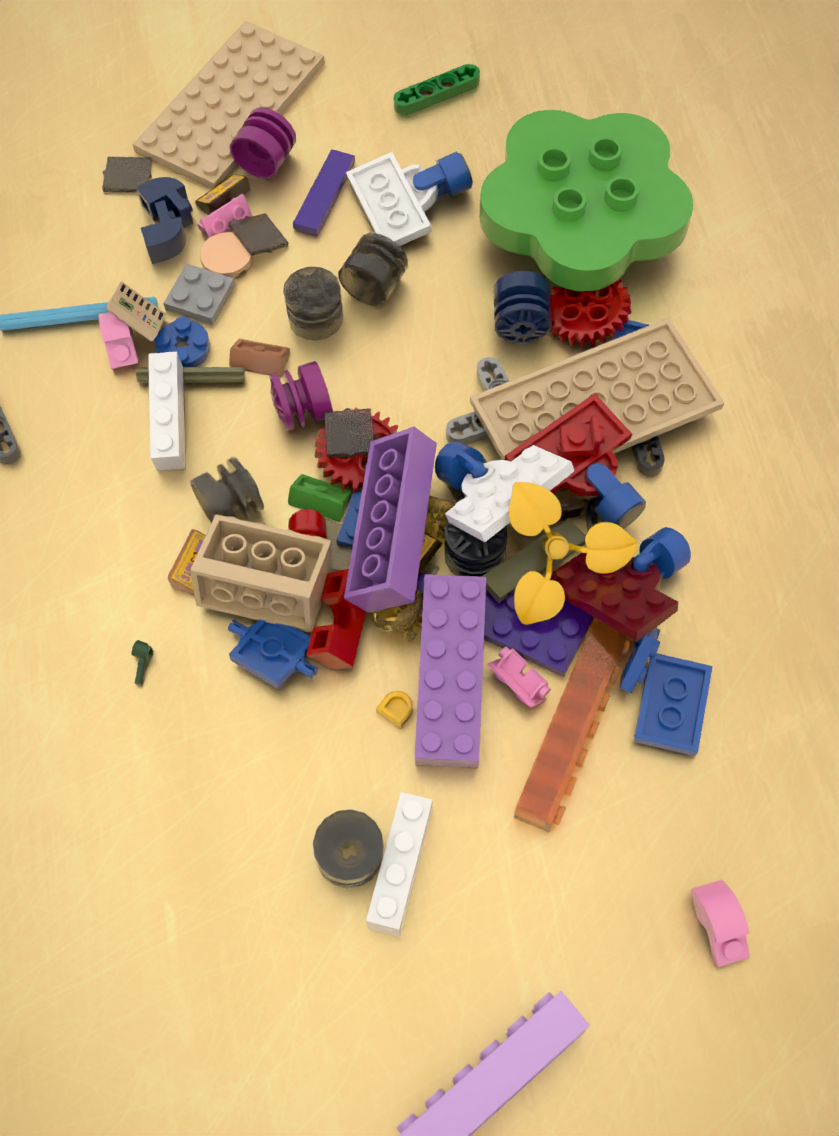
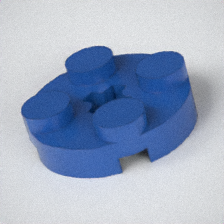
[154,316,210,367]

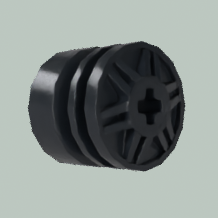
[444,520,508,577]

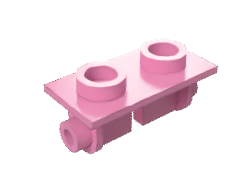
[197,194,253,238]
[487,647,551,708]

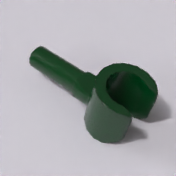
[131,640,154,685]

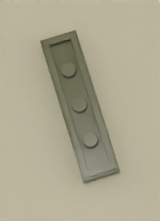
[481,518,585,603]

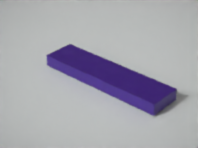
[293,149,355,236]

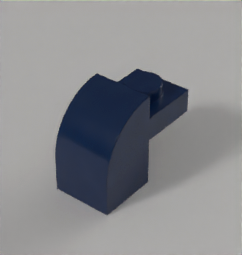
[136,177,193,228]
[141,201,186,264]

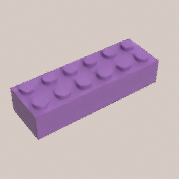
[344,426,437,613]
[415,574,486,768]

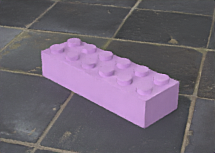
[396,991,590,1136]

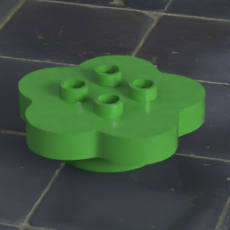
[479,110,693,291]

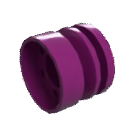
[230,108,296,179]
[269,361,333,432]

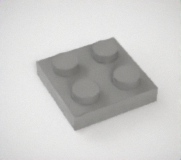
[163,263,235,325]

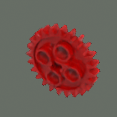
[550,280,632,348]
[314,407,398,494]

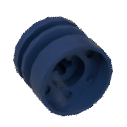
[493,271,552,343]

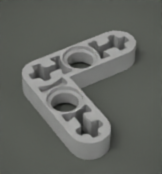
[446,357,509,445]

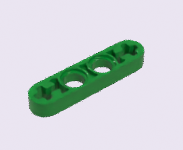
[393,64,480,115]

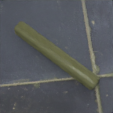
[136,367,246,383]

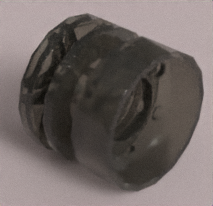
[338,232,408,306]
[283,266,344,340]
[190,457,264,523]
[313,809,384,889]

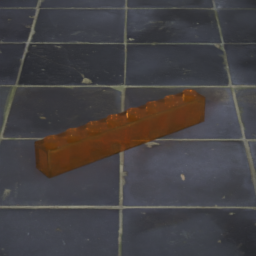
[513,617,631,832]

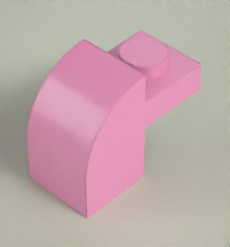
[99,312,139,369]
[691,880,750,967]

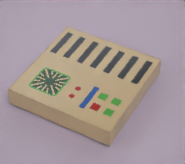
[106,281,166,341]

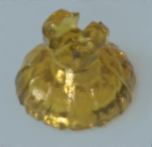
[424,495,456,540]
[372,587,423,641]

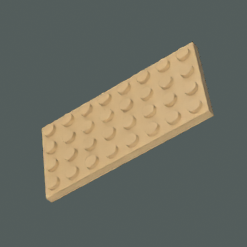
[132,21,325,189]
[470,318,724,460]

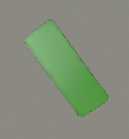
[288,474,353,521]

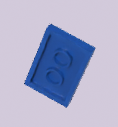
[633,653,713,756]

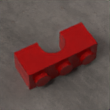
[306,569,366,670]

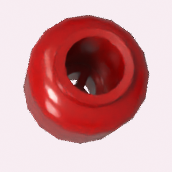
[288,509,327,539]

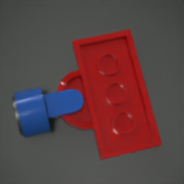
[504,393,646,529]

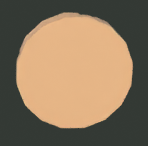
[200,232,253,278]

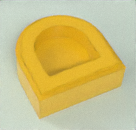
[376,691,413,729]

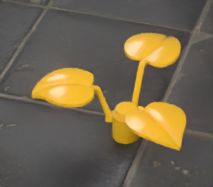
[509,482,638,625]

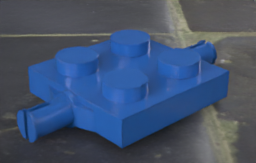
[228,620,318,689]

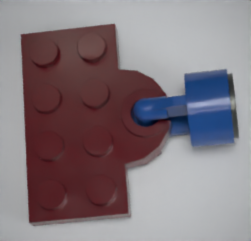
[550,527,691,642]

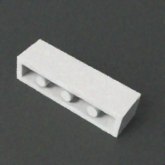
[149,352,186,471]
[366,792,433,937]

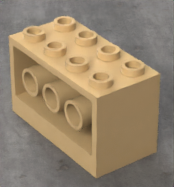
[190,514,332,633]

